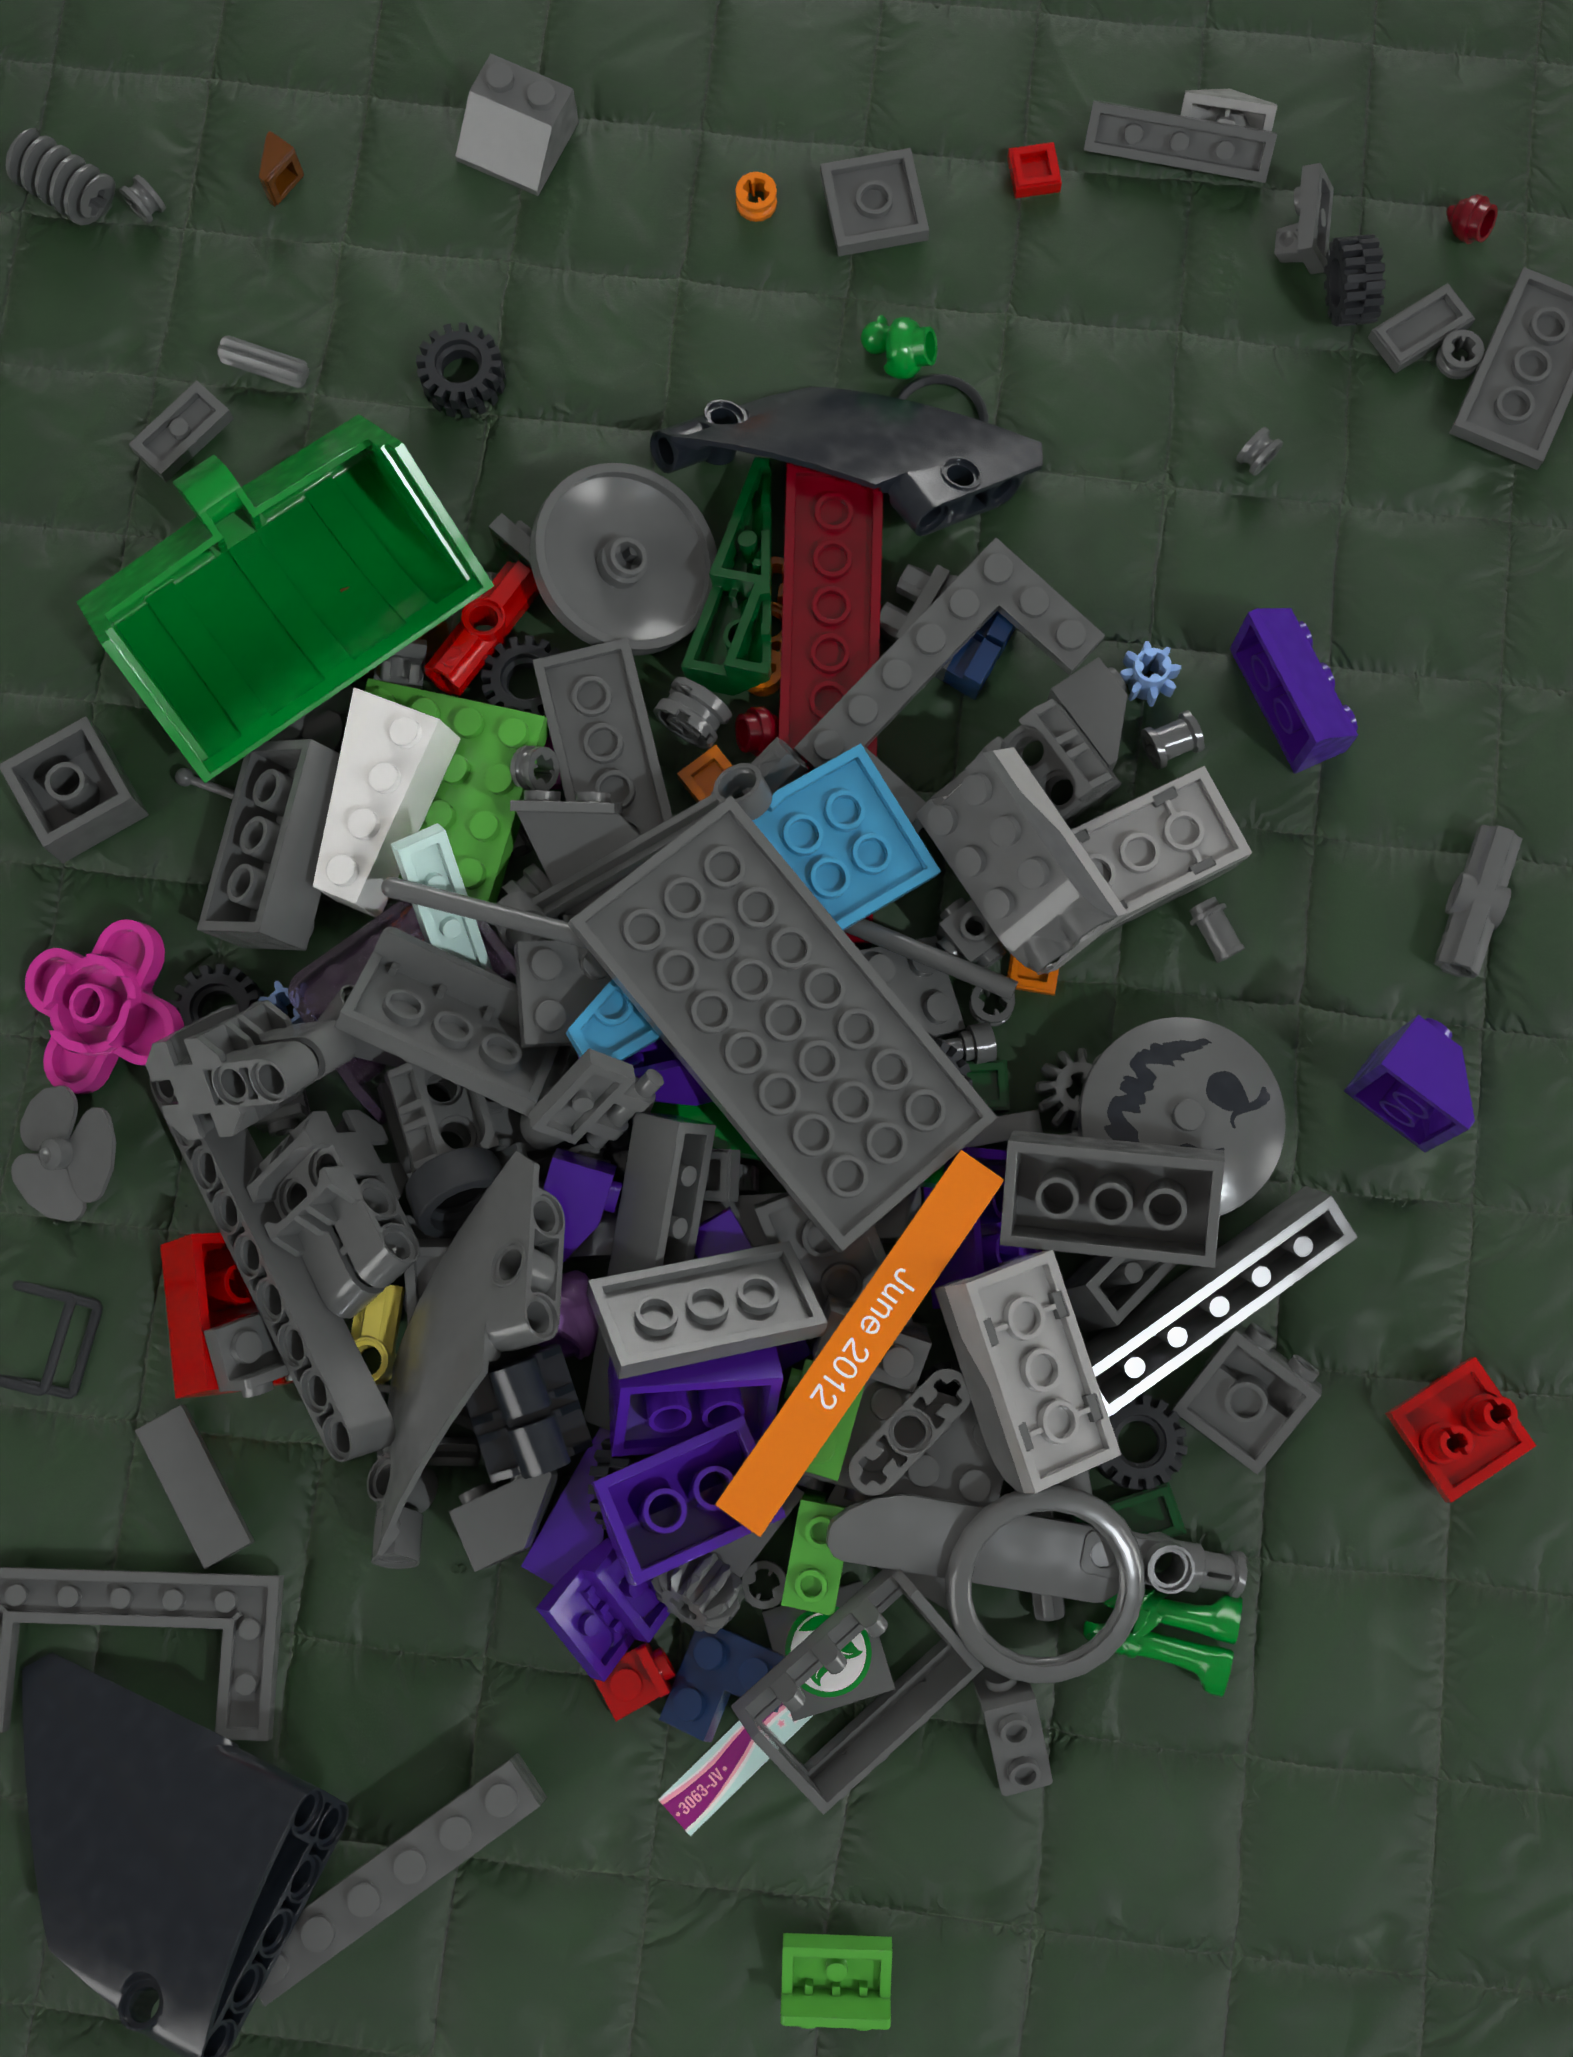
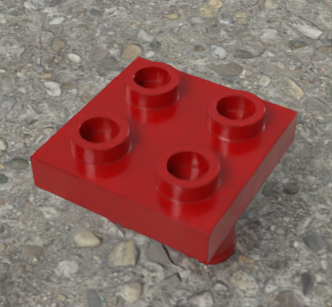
[1385,1357,1537,1503]

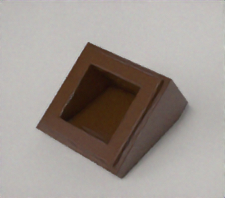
[259,131,304,207]

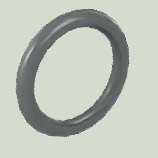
[945,1485,1145,1684]

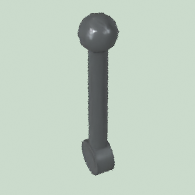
[175,768,235,799]

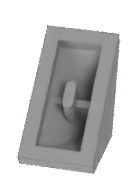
[1180,88,1277,131]

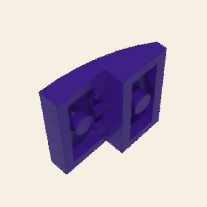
[536,1537,670,1682]

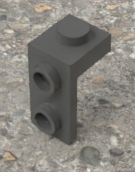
[972,1668,1053,1796]

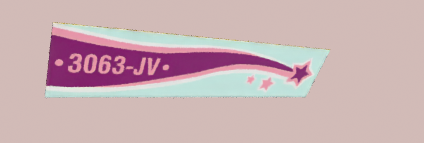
[658,1704,813,1836]

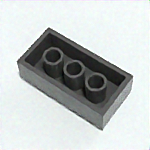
[197,739,340,951]
[1000,1130,1225,1268]

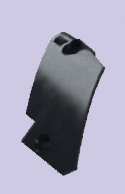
[650,386,1043,536]

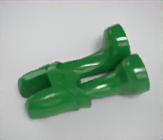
[1083,1588,1243,1697]

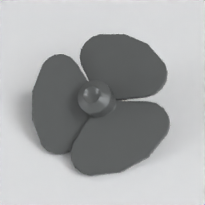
[11,1085,116,1222]

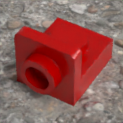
[594,1642,676,1722]

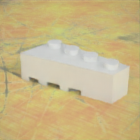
[313,687,461,919]

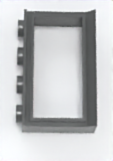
[731,1568,984,1815]

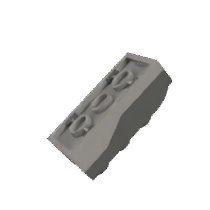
[915,747,1128,975]
[1071,766,1252,936]
[934,1250,1121,1494]

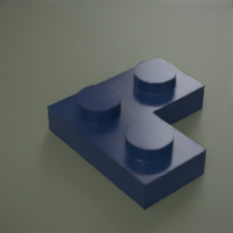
[659,1627,786,1742]

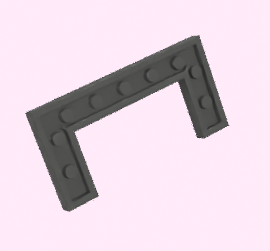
[794,538,1105,835]
[0,1567,284,1741]

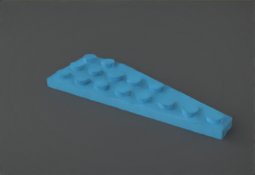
[565,743,941,1061]

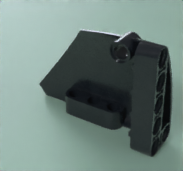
[22,1652,349,2057]

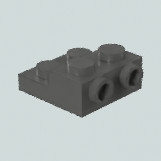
[1172,1322,1322,1475]

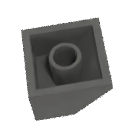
[455,53,579,196]

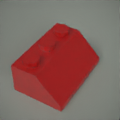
[160,1233,294,1399]

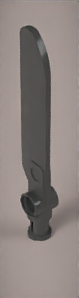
[826,1493,1248,1603]

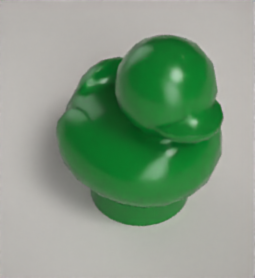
[860,315,937,380]

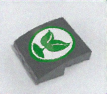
[762,1579,895,1721]

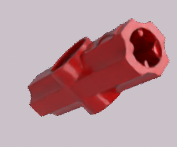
[425,561,540,696]

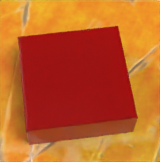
[1007,142,1062,199]

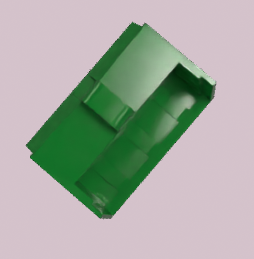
[76,414,494,783]

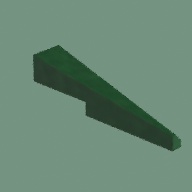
[681,456,771,696]

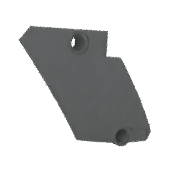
[367,1151,565,1569]

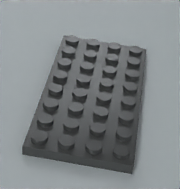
[568,796,998,1253]

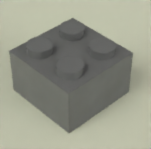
[0,716,149,863]

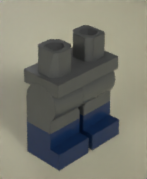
[880,564,1016,700]

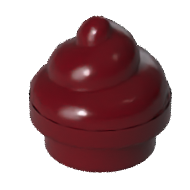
[1446,194,1498,244]
[735,707,779,756]

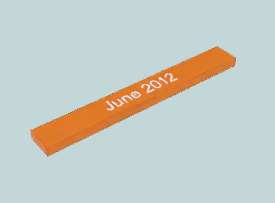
[715,1150,1004,1537]

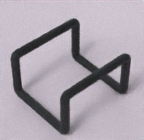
[0,1280,103,1399]

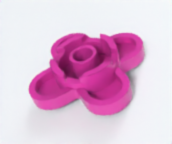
[25,919,184,1094]

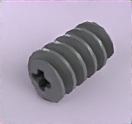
[6,128,116,225]

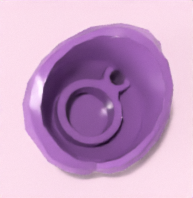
[536,1270,599,1360]

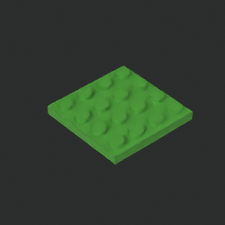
[364,678,549,903]

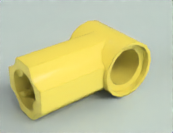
[351,1285,406,1385]

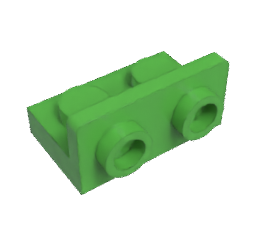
[781,1489,846,1615]

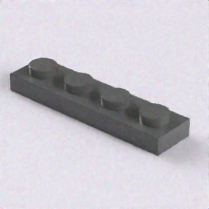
[1084,100,1277,183]

